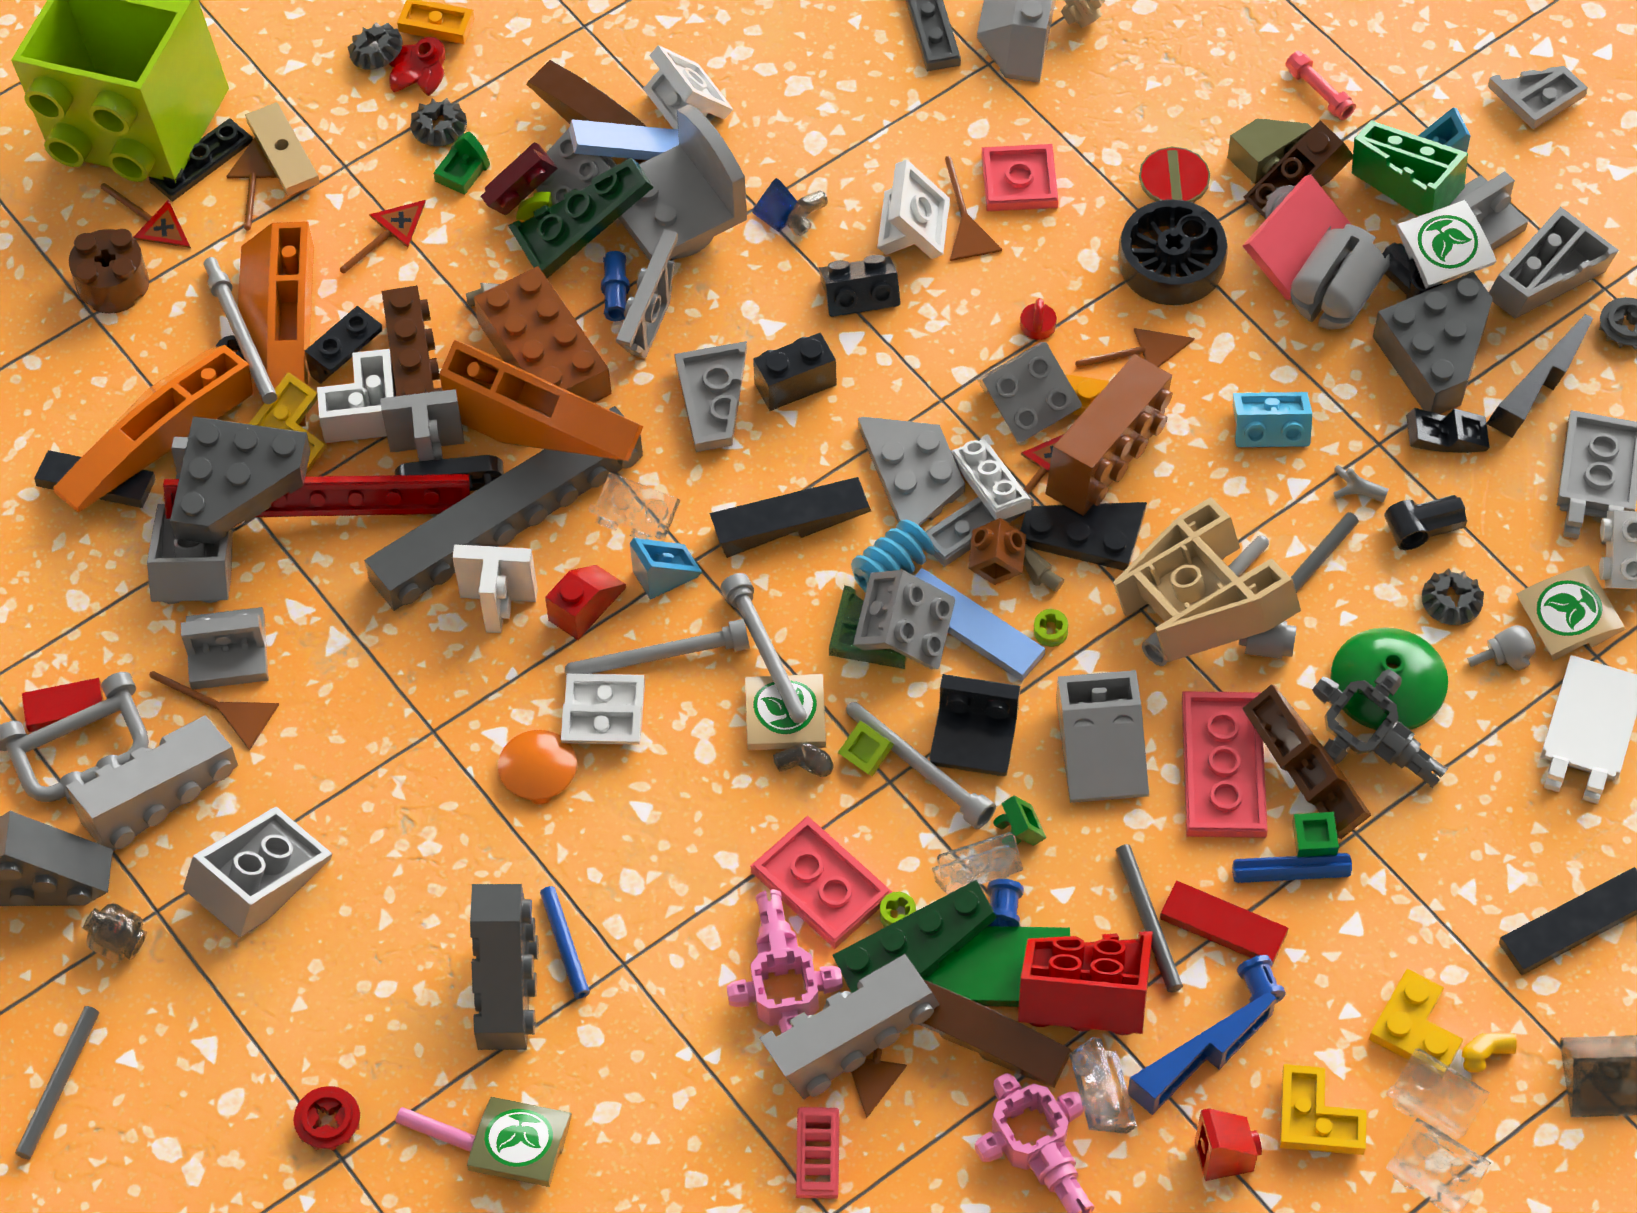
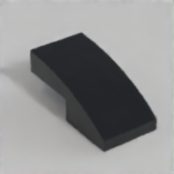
[1406,408,1490,453]

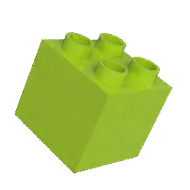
[11,0,229,183]

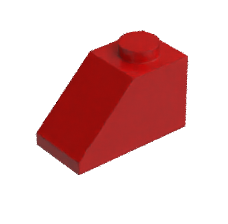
[545,565,626,640]
[1194,1108,1262,1181]

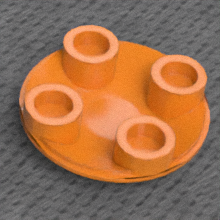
[498,730,577,804]

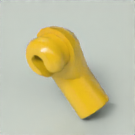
[1461,1033,1517,1072]

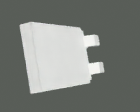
[1540,655,1637,804]

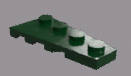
[508,158,654,278]
[832,880,997,993]

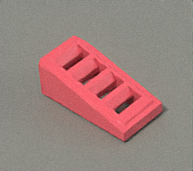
[796,1107,840,1199]

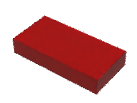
[22,677,104,732]

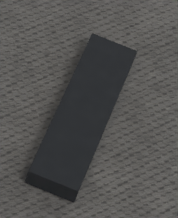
[1499,867,1637,976]

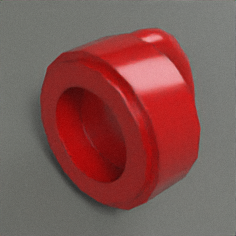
[1020,298,1057,340]

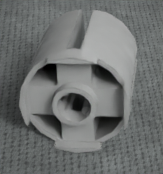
[1290,224,1390,330]

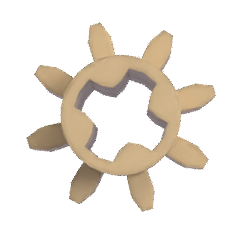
[1061,0,1105,28]

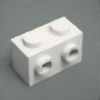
[1599,511,1637,589]

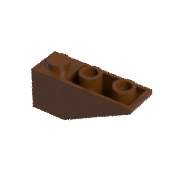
[1243,120,1353,219]

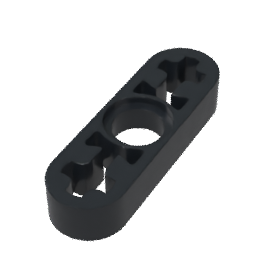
[395,455,504,491]

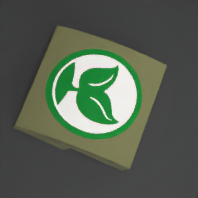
[467,1097,572,1187]

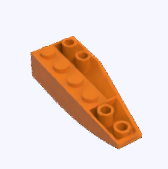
[238,221,314,427]
[439,340,644,461]
[53,345,253,513]

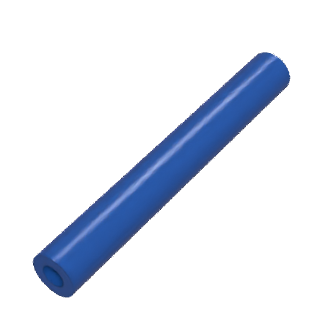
[540,886,590,999]

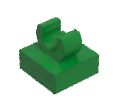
[993,795,1046,847]
[1292,812,1339,857]

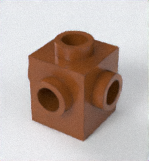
[968,518,1026,585]

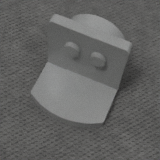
[618,104,747,261]

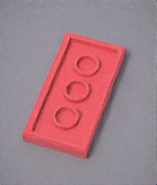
[1182,691,1268,838]

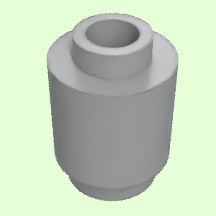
[1238,621,1297,659]

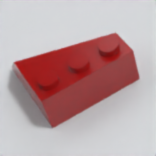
[1018,931,1153,1035]

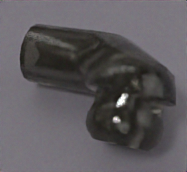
[787,190,828,236]
[773,742,834,777]

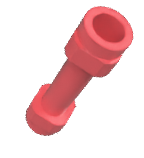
[1285,51,1356,120]

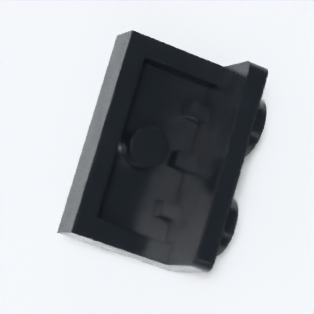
[819,255,901,317]
[305,306,383,384]

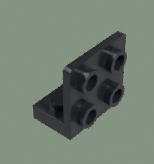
[929,674,1020,776]

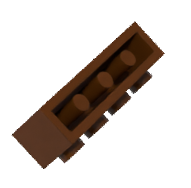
[381,285,442,396]

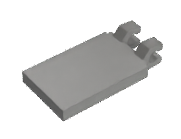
[1557,410,1637,544]

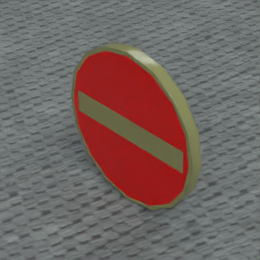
[1139,146,1210,203]

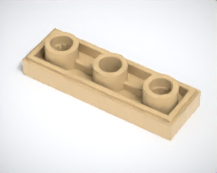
[245,102,320,196]

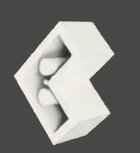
[317,349,396,443]

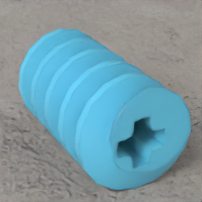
[851,519,935,593]

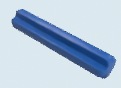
[1232,853,1352,883]

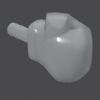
[1467,625,1536,671]

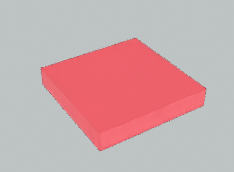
[981,144,1058,211]

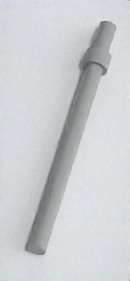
[203,257,277,404]

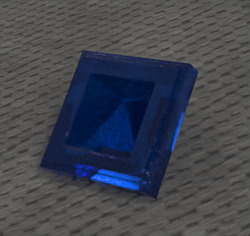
[752,178,803,232]

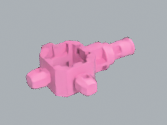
[727,890,843,1034]
[975,1073,1095,1213]

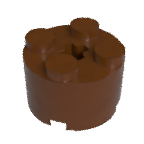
[69,229,149,314]

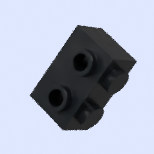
[753,332,837,411]

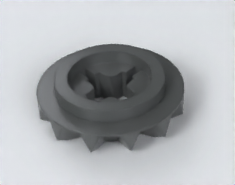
[347,22,403,70]
[410,98,467,146]
[1599,297,1637,350]
[1422,568,1484,625]

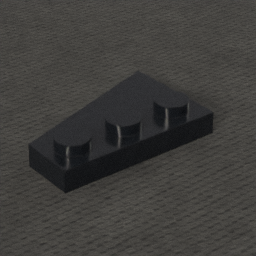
[1020,502,1147,571]

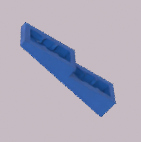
[1127,991,1276,1115]

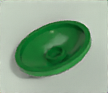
[1330,627,1448,730]

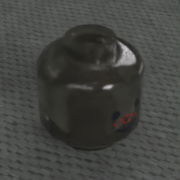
[83,903,147,963]

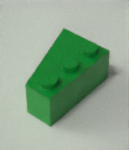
[1351,120,1468,217]

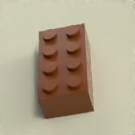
[474,266,612,403]
[1045,354,1173,516]

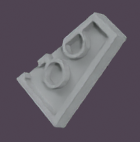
[674,341,747,452]

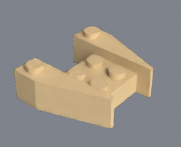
[1113,497,1301,662]

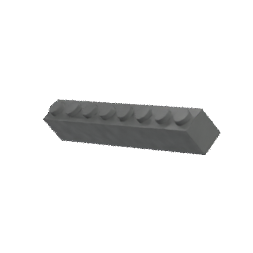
[364,406,643,611]

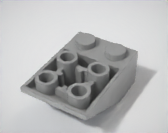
[1056,670,1149,803]

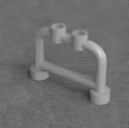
[0,672,149,804]

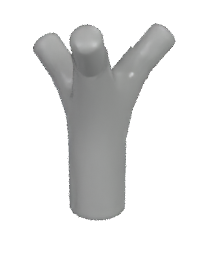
[1334,465,1389,502]

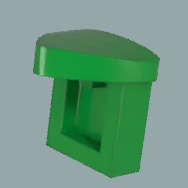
[433,132,490,195]

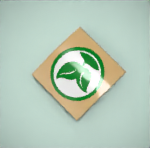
[1516,565,1626,661]
[745,674,826,750]

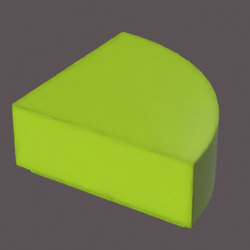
[516,192,553,221]

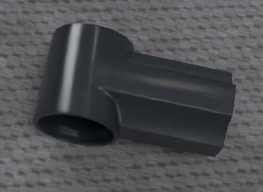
[1382,242,1443,299]
[1384,495,1467,551]

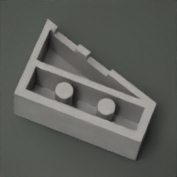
[1489,206,1619,319]

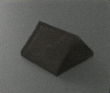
[1560,1035,1637,1117]

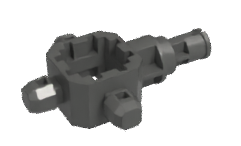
[1312,669,1448,789]

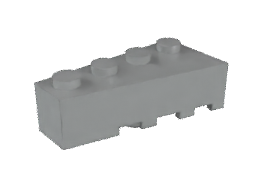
[66,715,238,851]
[759,954,940,1099]

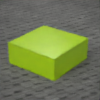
[838,721,895,777]

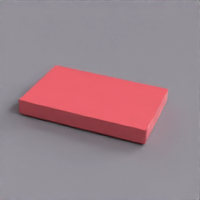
[1242,174,1352,300]
[750,815,892,949]

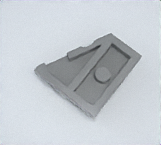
[1488,66,1588,129]

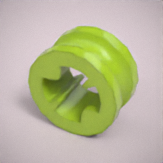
[1034,609,1068,647]
[880,891,916,928]

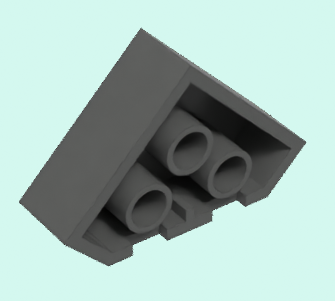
[1373,272,1493,414]
[170,416,310,544]
[0,811,113,906]
[470,884,539,1050]

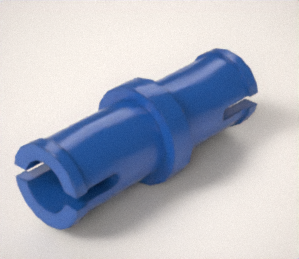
[601,251,630,322]

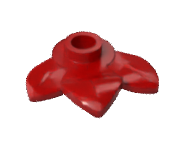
[388,37,445,96]

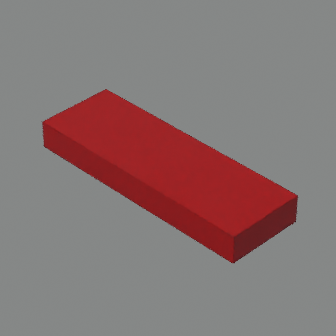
[1160,880,1289,966]

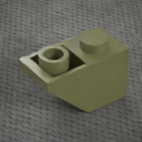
[1227,118,1312,184]

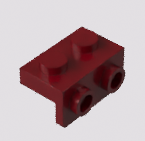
[480,142,558,216]

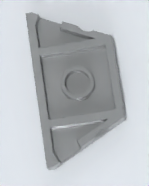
[616,229,678,359]
[858,417,965,526]

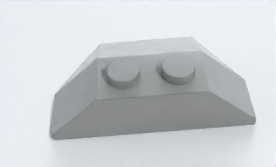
[977,0,1056,83]

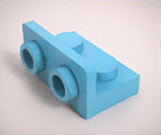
[1232,392,1312,447]

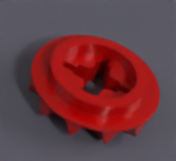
[293,1086,361,1151]

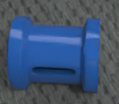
[987,879,1024,927]
[1236,955,1286,1004]

